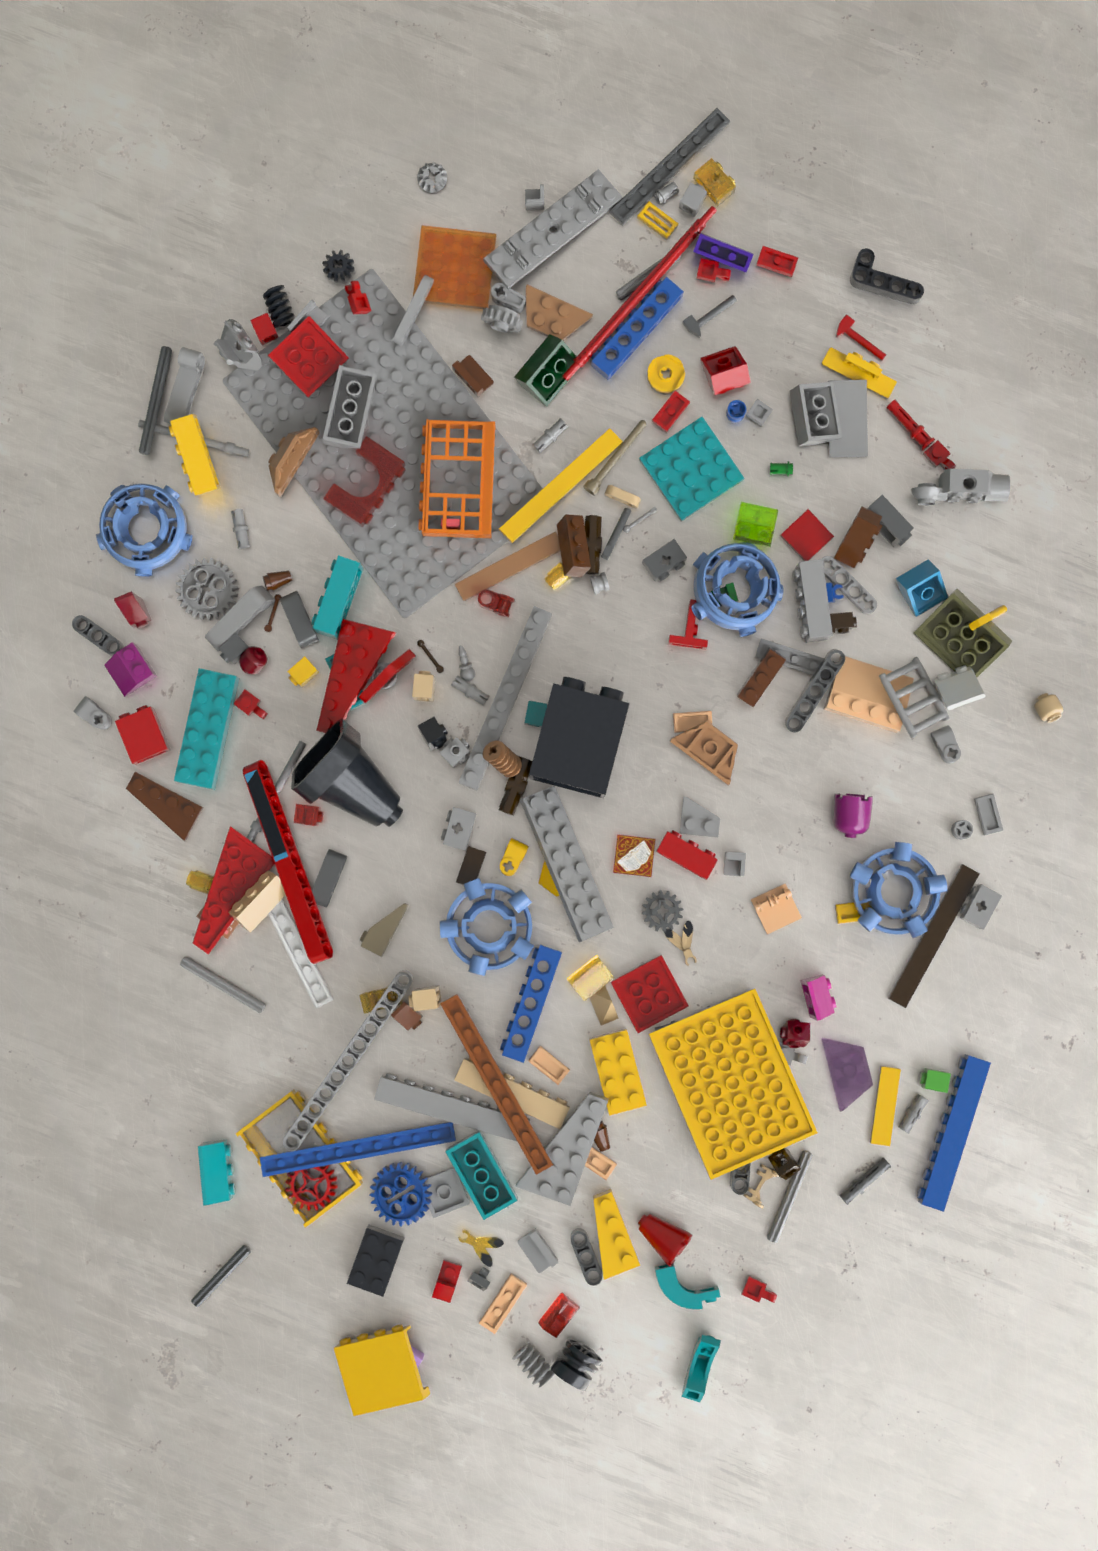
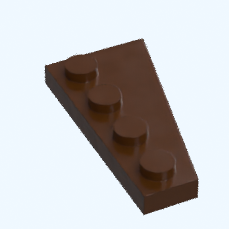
[126,772,204,841]

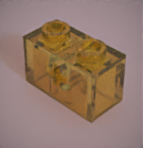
[693,158,736,207]

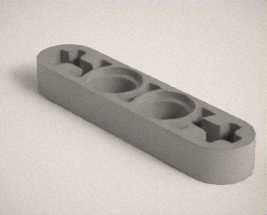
[393,275,434,346]
[822,556,877,614]

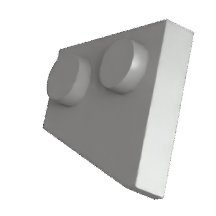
[680,797,720,837]

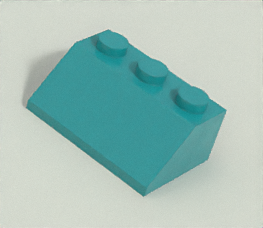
[198,1140,235,1206]

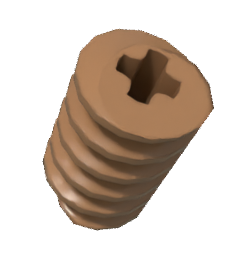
[482,740,522,777]

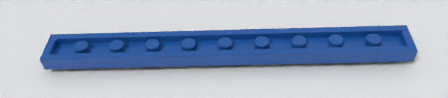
[259,1122,456,1177]

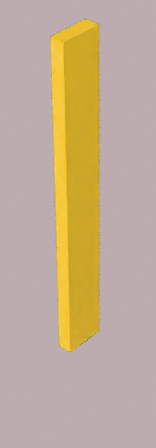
[499,428,623,543]

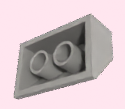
[790,382,843,446]

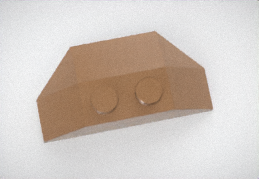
[268,427,320,498]

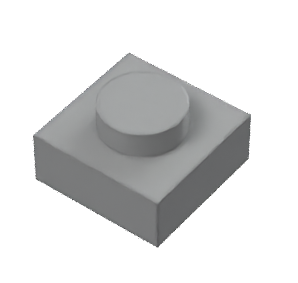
[746,399,773,426]

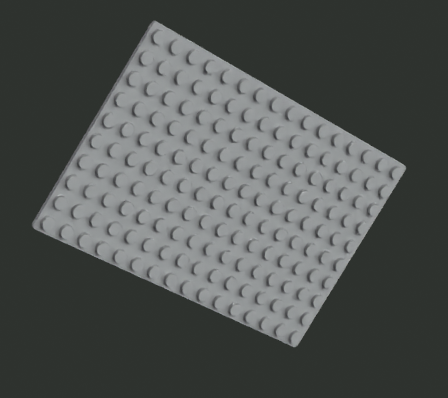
[223,269,543,618]

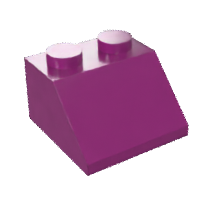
[104,642,157,697]

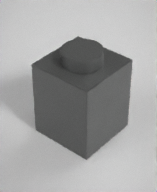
[218,633,249,664]

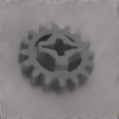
[641,890,684,932]

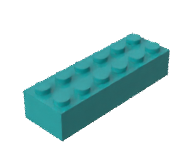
[174,668,240,790]

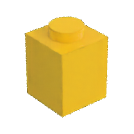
[287,656,319,687]

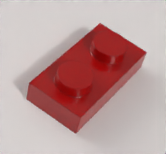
[756,246,799,277]
[652,390,690,433]

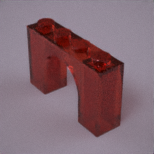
[323,436,406,528]

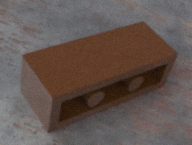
[834,506,882,568]
[557,514,591,577]
[737,647,786,707]

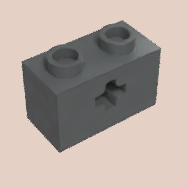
[642,539,687,581]

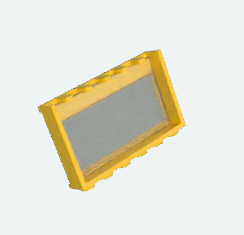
[236,1089,363,1228]

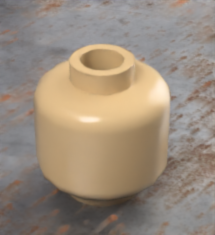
[1034,693,1063,723]

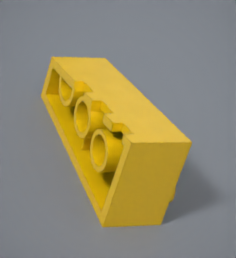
[593,1189,640,1280]

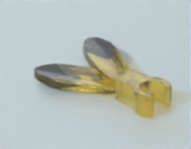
[458,1230,504,1267]

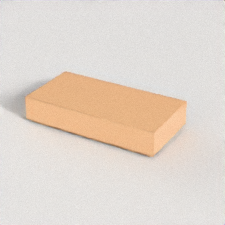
[673,711,712,733]
[528,1046,570,1085]

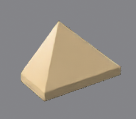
[586,983,619,1026]

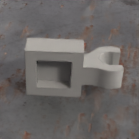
[779,1042,808,1066]

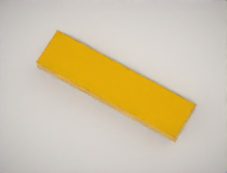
[870,1066,901,1146]

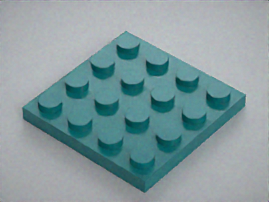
[639,416,745,522]

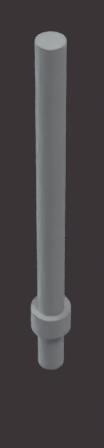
[138,420,249,457]
[247,741,306,842]

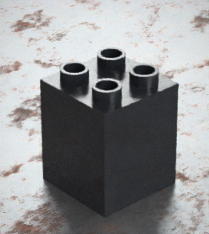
[529,677,630,799]

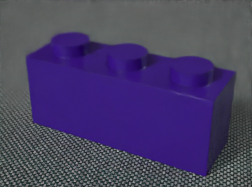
[693,233,754,272]

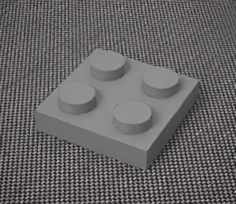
[425,1167,470,1218]

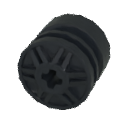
[551,1339,603,1391]

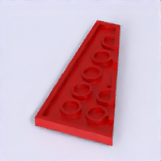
[316,619,397,733]
[192,826,275,955]

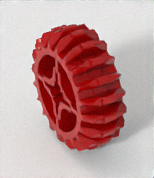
[285,1165,338,1211]

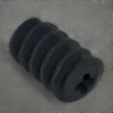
[263,285,295,329]

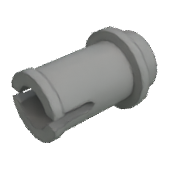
[654,182,679,204]

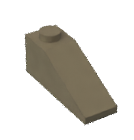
[360,903,409,957]

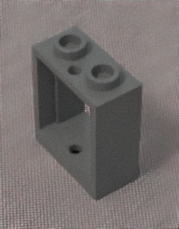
[867,494,914,547]

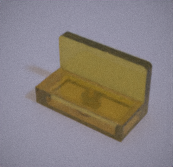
[567,955,614,1001]

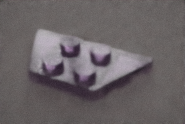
[821,1038,873,1112]

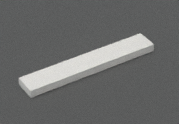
[268,898,334,1008]

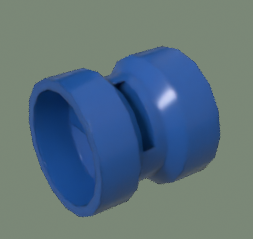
[726,400,746,423]

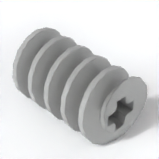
[512,1343,554,1387]

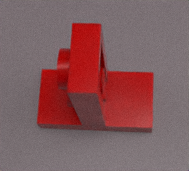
[668,599,708,650]

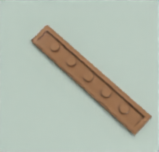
[455,531,560,601]

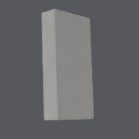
[974,793,1003,835]

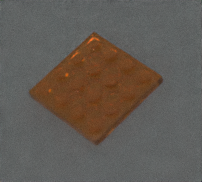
[413,225,497,309]

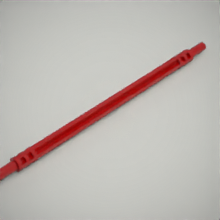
[562,206,717,381]

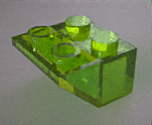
[733,502,778,547]

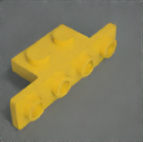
[822,347,897,398]

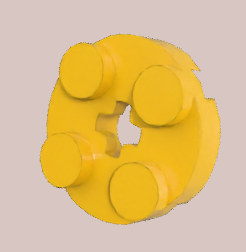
[647,354,685,394]

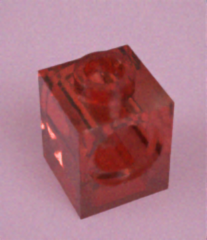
[293,804,324,827]

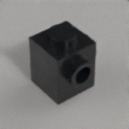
[418,717,448,750]

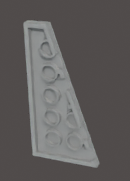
[515,1092,609,1206]

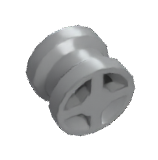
[590,572,610,594]
[951,820,973,840]

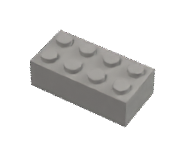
[793,559,833,643]

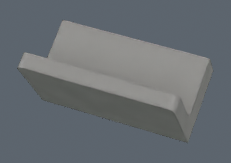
[287,300,329,333]
[518,1228,558,1273]

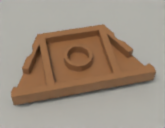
[526,284,593,341]
[670,721,738,786]

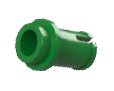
[770,461,793,477]

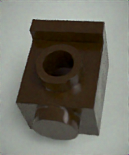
[830,612,857,634]
[768,1148,801,1180]

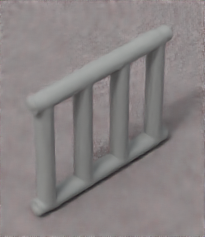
[879,657,950,738]

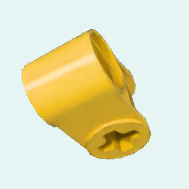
[500,838,529,876]

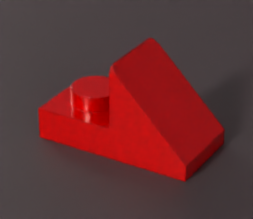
[432,1259,462,1303]

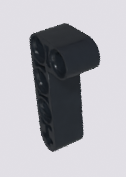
[850,248,924,304]

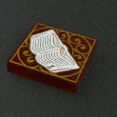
[613,835,656,877]

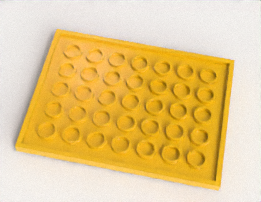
[648,989,818,1180]

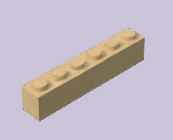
[454,1056,570,1129]

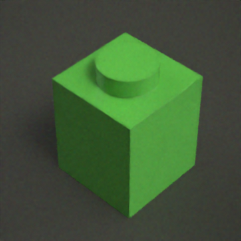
[919,1068,951,1093]

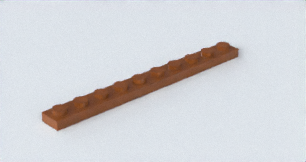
[440,994,553,1175]

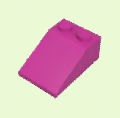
[800,974,836,1021]

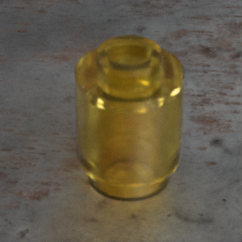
[544,562,572,590]
[186,870,214,894]

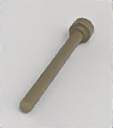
[583,420,646,496]

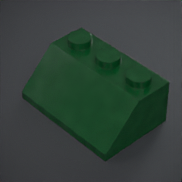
[514,334,577,407]

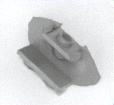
[214,319,263,371]

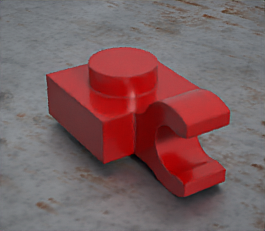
[697,258,731,282]
[345,281,372,314]
[923,440,956,470]
[234,689,268,720]
[741,1276,777,1303]

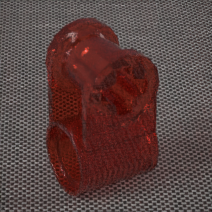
[477,589,515,618]

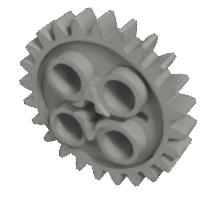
[175,558,238,620]

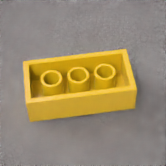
[169,414,220,496]
[589,1029,647,1116]

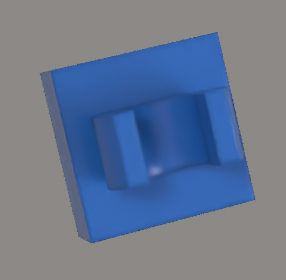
[826,583,844,603]

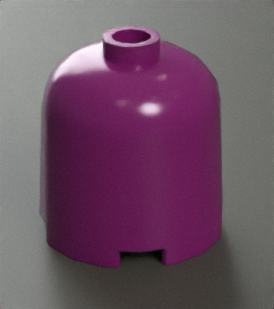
[833,793,873,838]

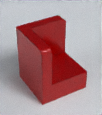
[250,313,279,345]

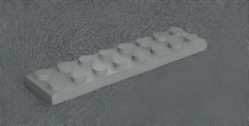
[520,786,614,942]

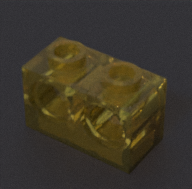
[359,987,403,1014]

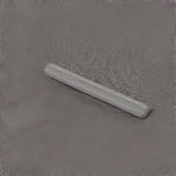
[180,957,266,1013]
[767,1151,813,1243]

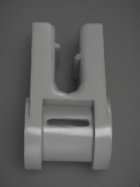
[491,283,526,313]

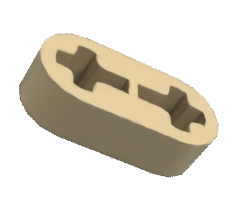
[604,485,641,508]

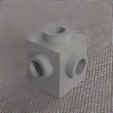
[440,737,470,768]

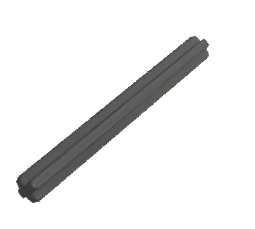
[139,346,172,455]

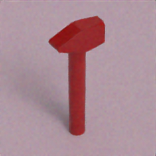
[836,315,886,361]

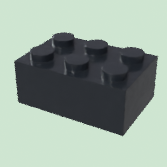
[346,1224,405,1297]

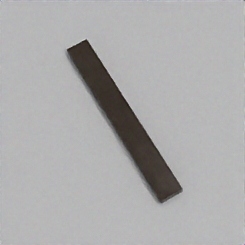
[888,864,980,1008]

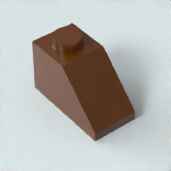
[391,1000,423,1030]

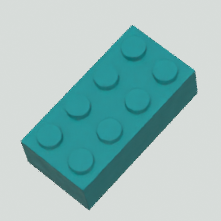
[311,555,363,640]
[445,1130,518,1220]

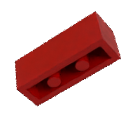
[656,830,718,880]

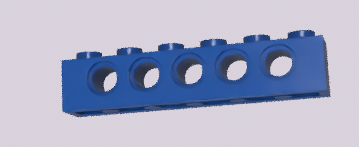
[591,277,684,380]
[500,945,562,1063]

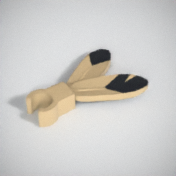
[664,921,697,966]

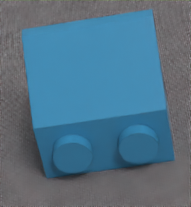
[896,559,948,617]

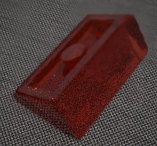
[538,1293,580,1338]

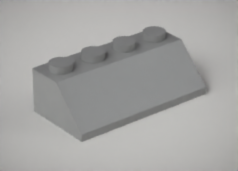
[323,365,377,449]

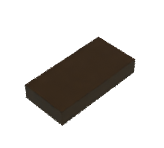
[456,846,487,885]

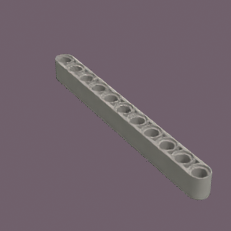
[283,970,413,1151]

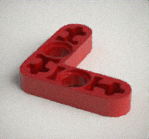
[359,649,416,704]

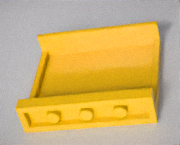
[334,1324,430,1416]

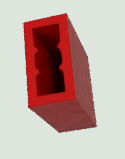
[115,705,171,765]

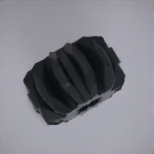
[322,250,355,283]

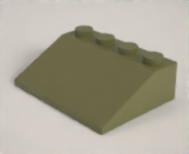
[914,589,1012,677]

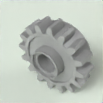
[481,305,523,333]

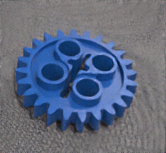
[369,1162,432,1227]

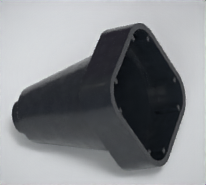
[291,719,403,827]

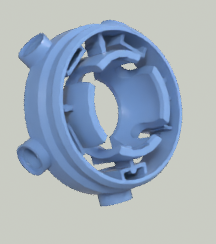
[96,484,193,577]
[691,542,783,637]
[850,842,947,938]
[440,878,534,976]

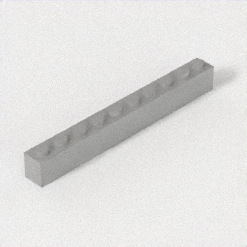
[459,606,552,791]

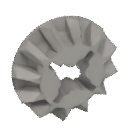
[417,162,447,193]

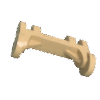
[743,1164,779,1209]

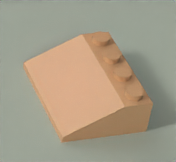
[824,656,914,733]

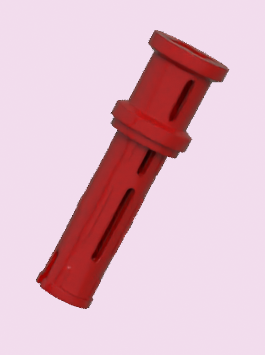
[886,399,935,451]

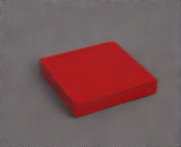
[780,509,834,561]

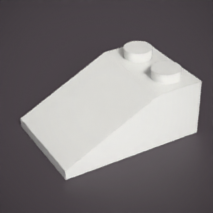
[934,665,985,710]

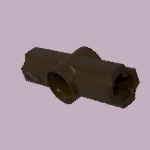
[585,515,602,575]
[499,756,532,816]

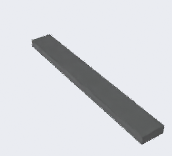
[610,108,730,226]

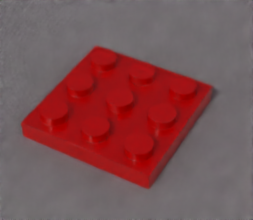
[268,316,349,398]
[611,955,689,1033]

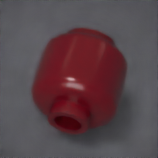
[239,646,268,675]

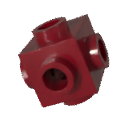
[780,1019,810,1048]

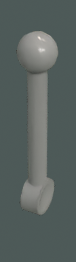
[623,507,657,533]

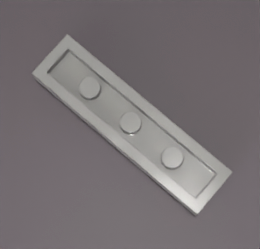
[755,638,834,679]

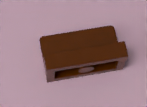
[452,355,494,397]

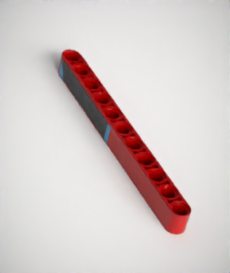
[243,760,333,964]

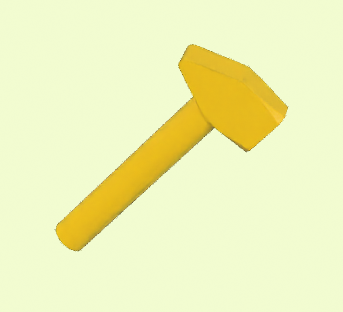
[969,605,1007,631]

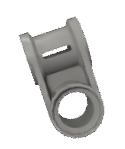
[74,696,112,730]
[931,725,961,764]

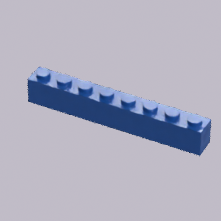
[917,1054,991,1212]

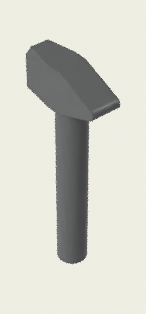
[682,295,737,338]
[601,508,631,560]

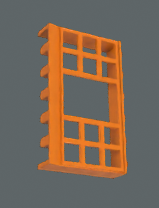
[419,419,496,538]

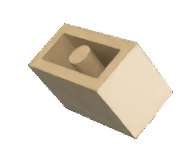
[412,671,436,702]

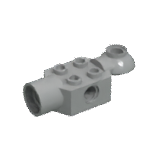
[911,469,1010,505]

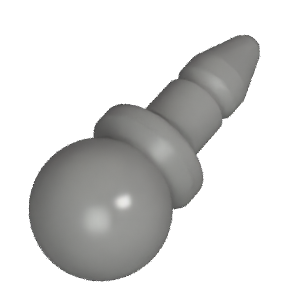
[459,645,475,681]

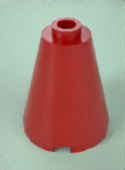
[638,1214,693,1267]

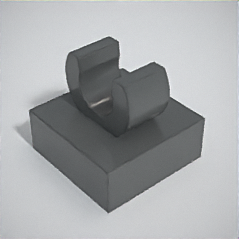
[468,1267,490,1291]

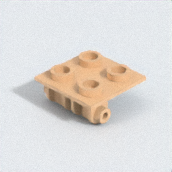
[751,883,802,934]

